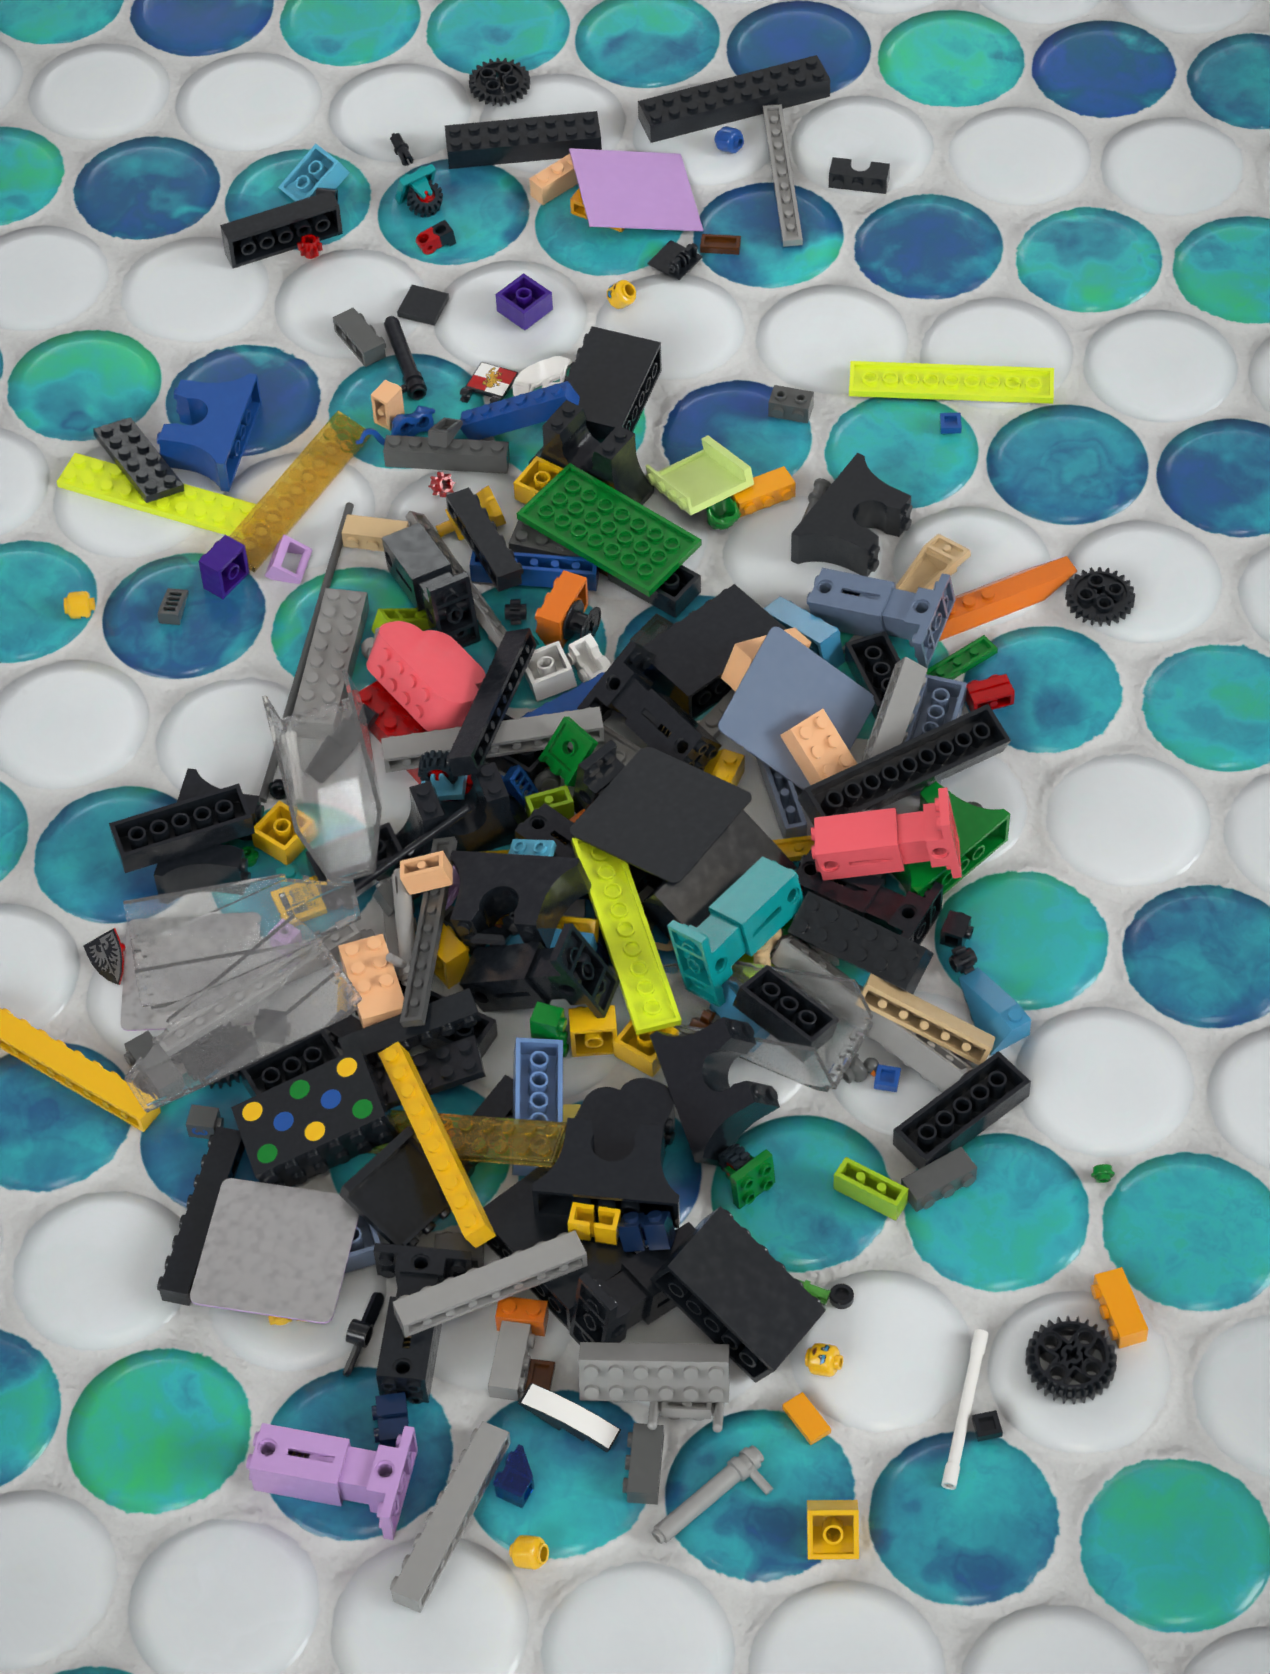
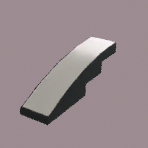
[518,1383,621,1452]

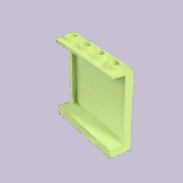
[645,435,754,515]

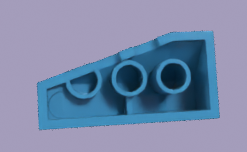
[958,967,1031,1056]

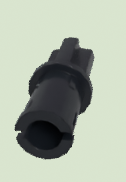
[390,133,414,166]

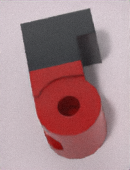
[416,220,456,255]

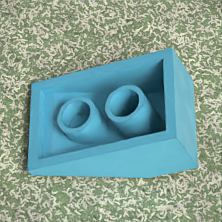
[278,143,350,202]

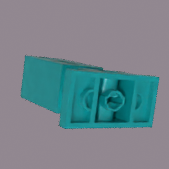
[667,856,804,1007]

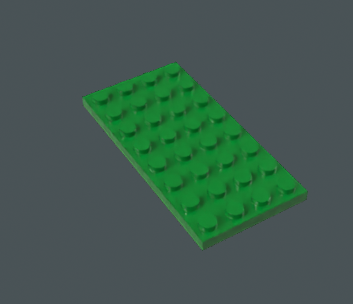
[517,463,702,597]

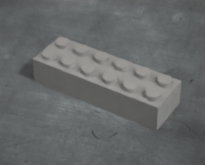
[578,1342,730,1403]

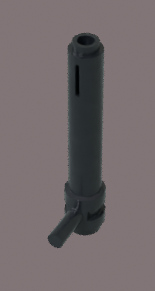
[384,316,427,400]

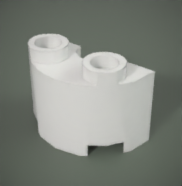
[566,633,611,682]

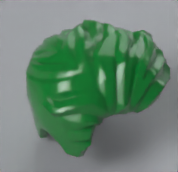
[707,497,741,530]

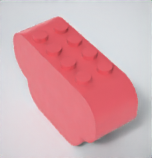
[366,621,486,732]

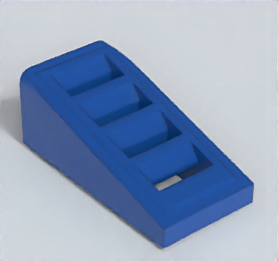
[502,765,539,809]

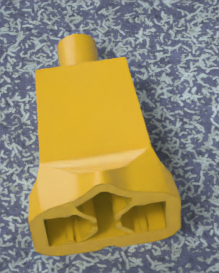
[435,485,506,541]

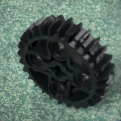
[1025,1316,1117,1405]

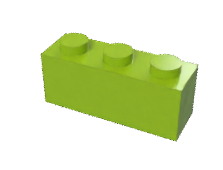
[833,1157,909,1221]

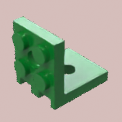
[538,716,598,787]

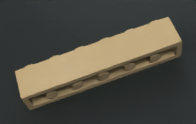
[857,973,995,1065]

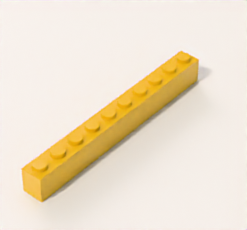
[0,1008,161,1132]
[378,1041,496,1248]

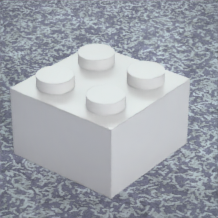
[524,641,577,702]

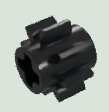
[505,599,527,625]
[949,945,977,975]

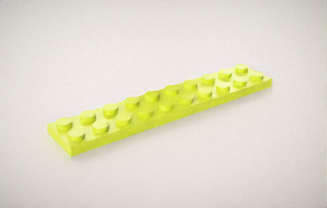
[849,361,1054,404]
[56,453,262,540]
[571,837,682,1035]

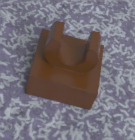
[689,1009,716,1031]

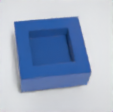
[940,412,962,434]
[874,1064,901,1092]

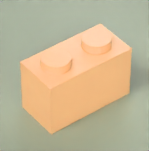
[371,380,405,431]
[400,851,453,895]

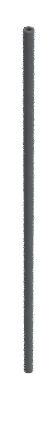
[259,502,354,803]

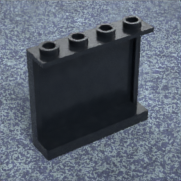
[339,1126,452,1246]

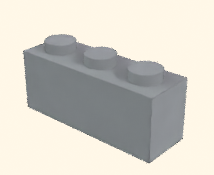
[488,1320,535,1401]

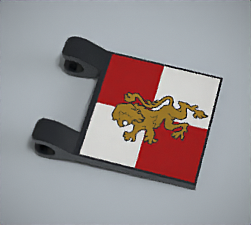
[460,362,518,403]

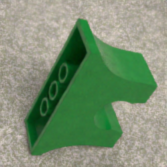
[891,781,1010,897]

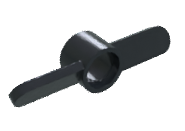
[343,1292,384,1377]

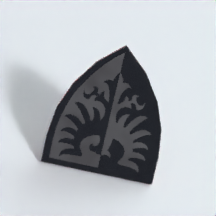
[83,928,126,985]

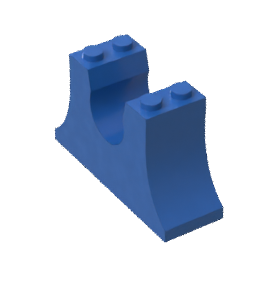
[157,373,262,492]

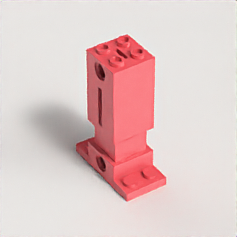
[811,787,962,881]

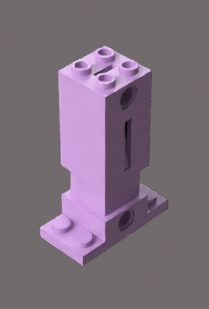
[246,1423,418,1540]

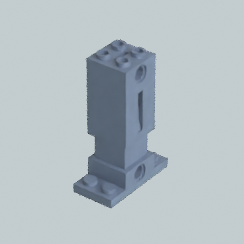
[807,567,956,668]

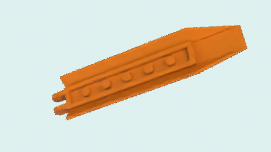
[939,556,1077,641]

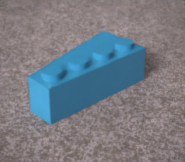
[764,596,845,668]

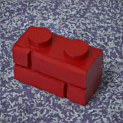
[965,674,1015,711]

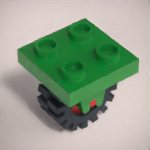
[718,1143,775,1209]

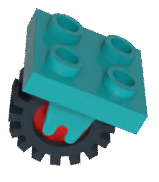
[395,164,443,217]

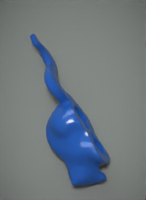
[356,406,435,445]

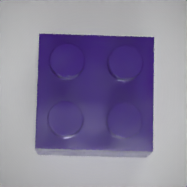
[495,273,553,330]
[198,535,250,599]

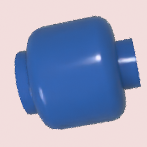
[714,126,744,154]

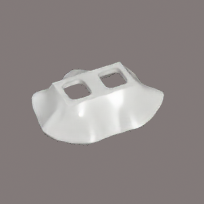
[512,356,573,396]

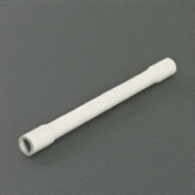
[941,1329,989,1490]

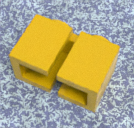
[568,1202,621,1245]

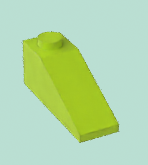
[371,608,430,634]

